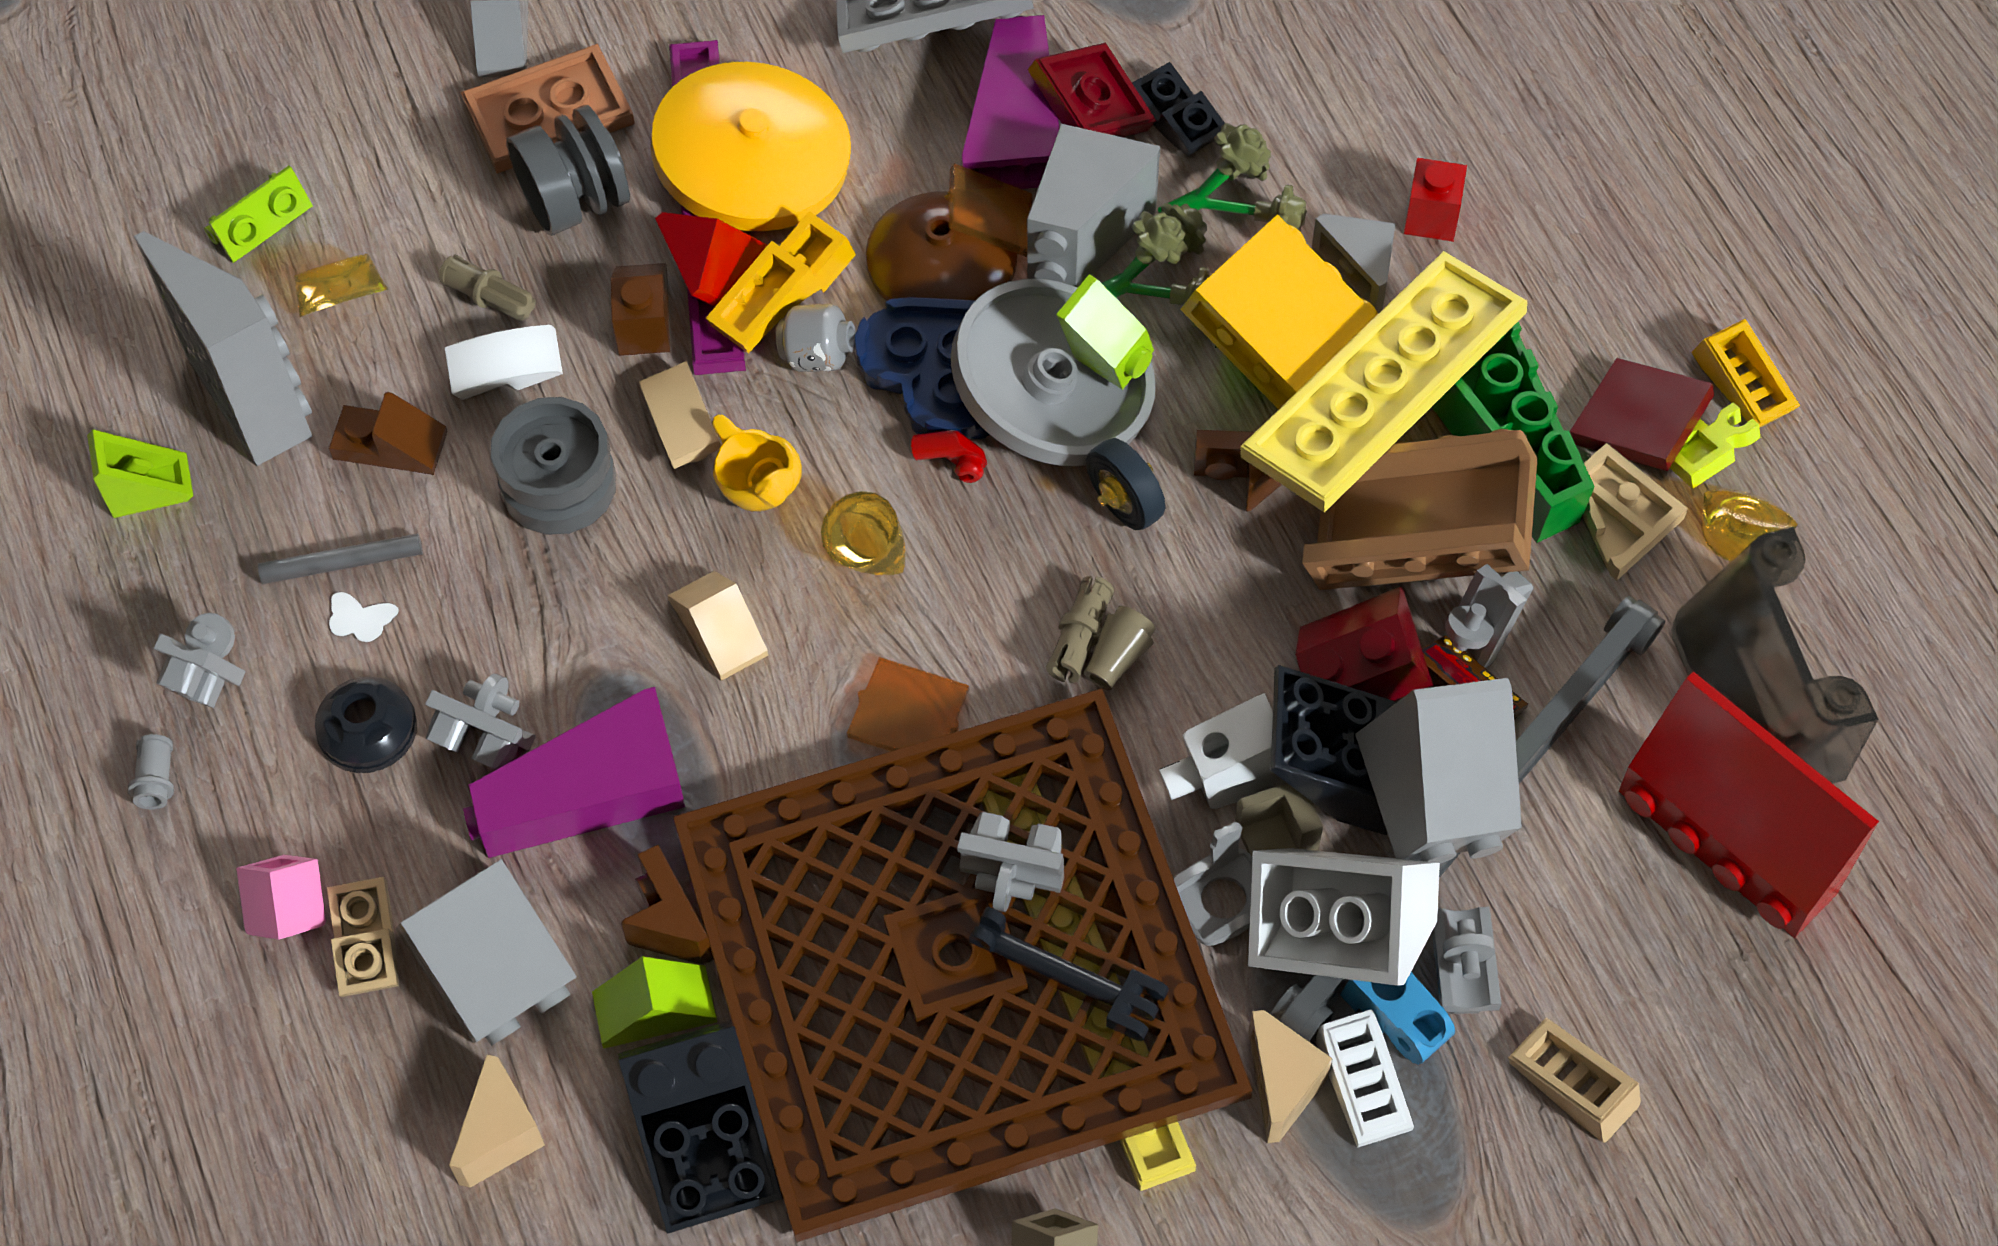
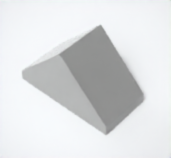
[470,0,528,77]
[1311,214,1395,313]

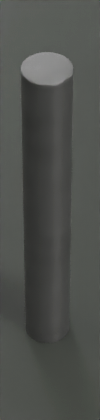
[258,534,423,584]

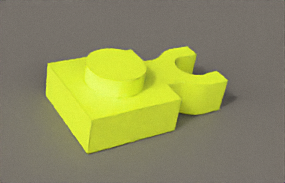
[1670,402,1761,489]

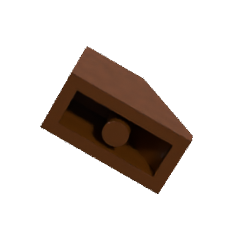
[611,263,670,356]

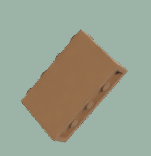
[1302,429,1537,590]

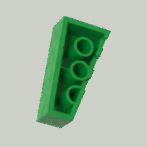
[1431,321,1595,543]

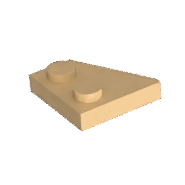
[1583,443,1688,581]

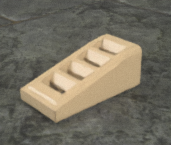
[1508,1017,1641,1143]

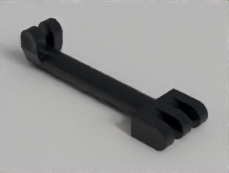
[969,907,1169,1041]

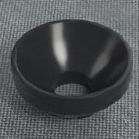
[315,677,417,773]

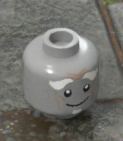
[776,304,856,372]

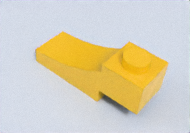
[706,211,856,354]

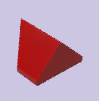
[655,212,767,306]

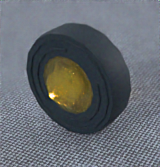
[1085,438,1166,531]

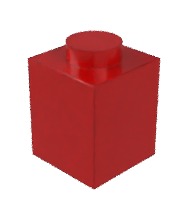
[1404,158,1467,242]

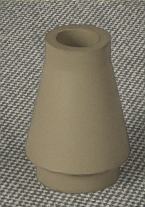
[1084,606,1156,690]

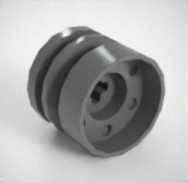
[506,105,630,236]

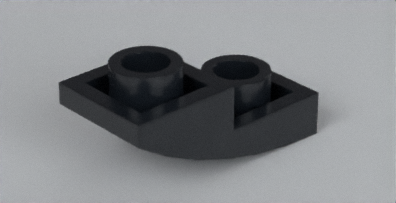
[1132,62,1225,156]

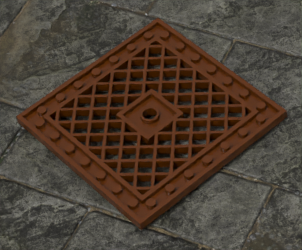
[673,688,1253,1242]

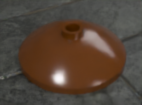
[866,191,1017,301]

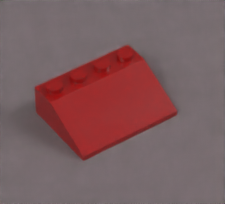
[1619,671,1879,938]

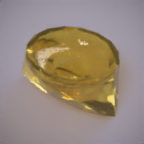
[294,253,388,317]
[1702,489,1798,565]
[821,491,905,575]

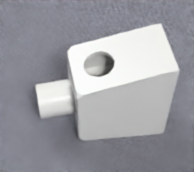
[1159,693,1287,809]

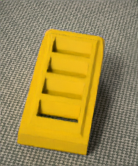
[1691,319,1800,428]

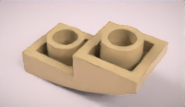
[639,361,721,469]
[327,877,399,997]

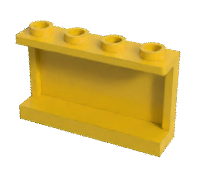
[1180,214,1378,410]

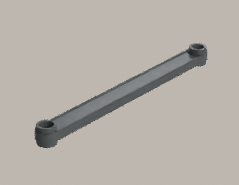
[1270,595,1666,1044]

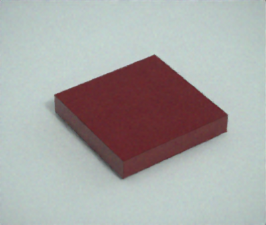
[1027,42,1156,137]
[1570,358,1714,471]

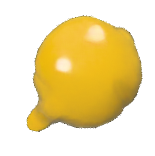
[712,414,802,512]

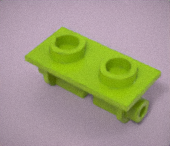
[204,165,313,263]

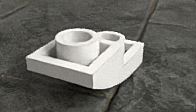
[445,325,563,400]

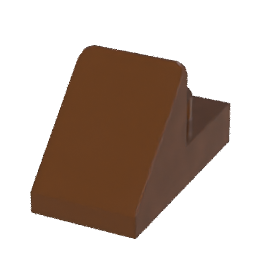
[329,392,448,475]
[1194,430,1282,512]
[621,844,713,965]

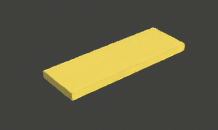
[1240,251,1527,513]

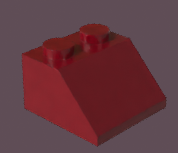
[1295,587,1433,701]

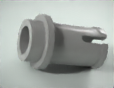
[128,734,174,810]

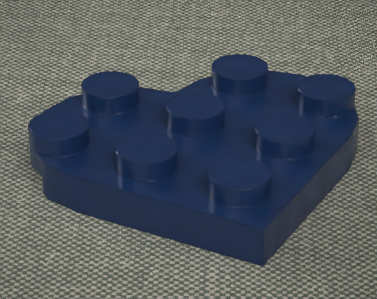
[855,297,990,439]

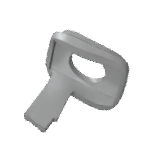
[1173,822,1253,946]

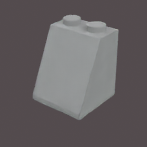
[1027,124,1160,287]
[1355,678,1522,864]
[395,859,577,1046]

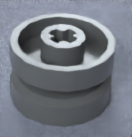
[491,397,616,535]

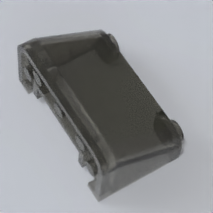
[1671,527,1878,784]

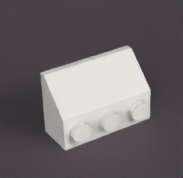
[1248,848,1440,986]

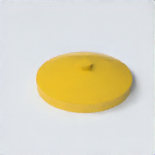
[651,62,851,231]

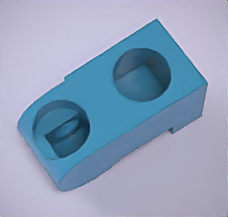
[1340,972,1455,1065]

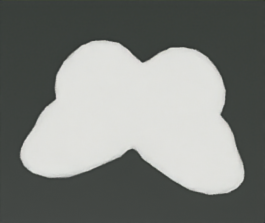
[329,592,399,642]

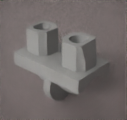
[1444,564,1534,668]
[154,613,246,708]
[425,674,536,770]
[957,812,1064,912]
[1432,907,1501,1014]

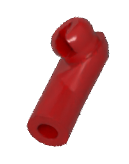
[911,430,987,483]

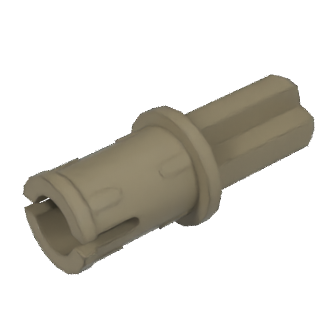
[439,254,536,321]

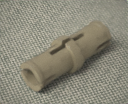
[1046,576,1114,683]

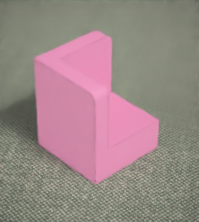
[236,855,326,940]

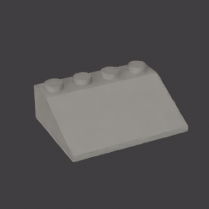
[134,231,313,466]

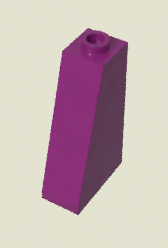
[962,15,1059,194]
[463,687,685,858]

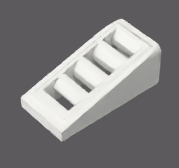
[1315,1010,1414,1148]

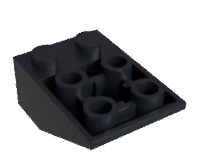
[1271,665,1397,835]
[618,1020,783,1234]

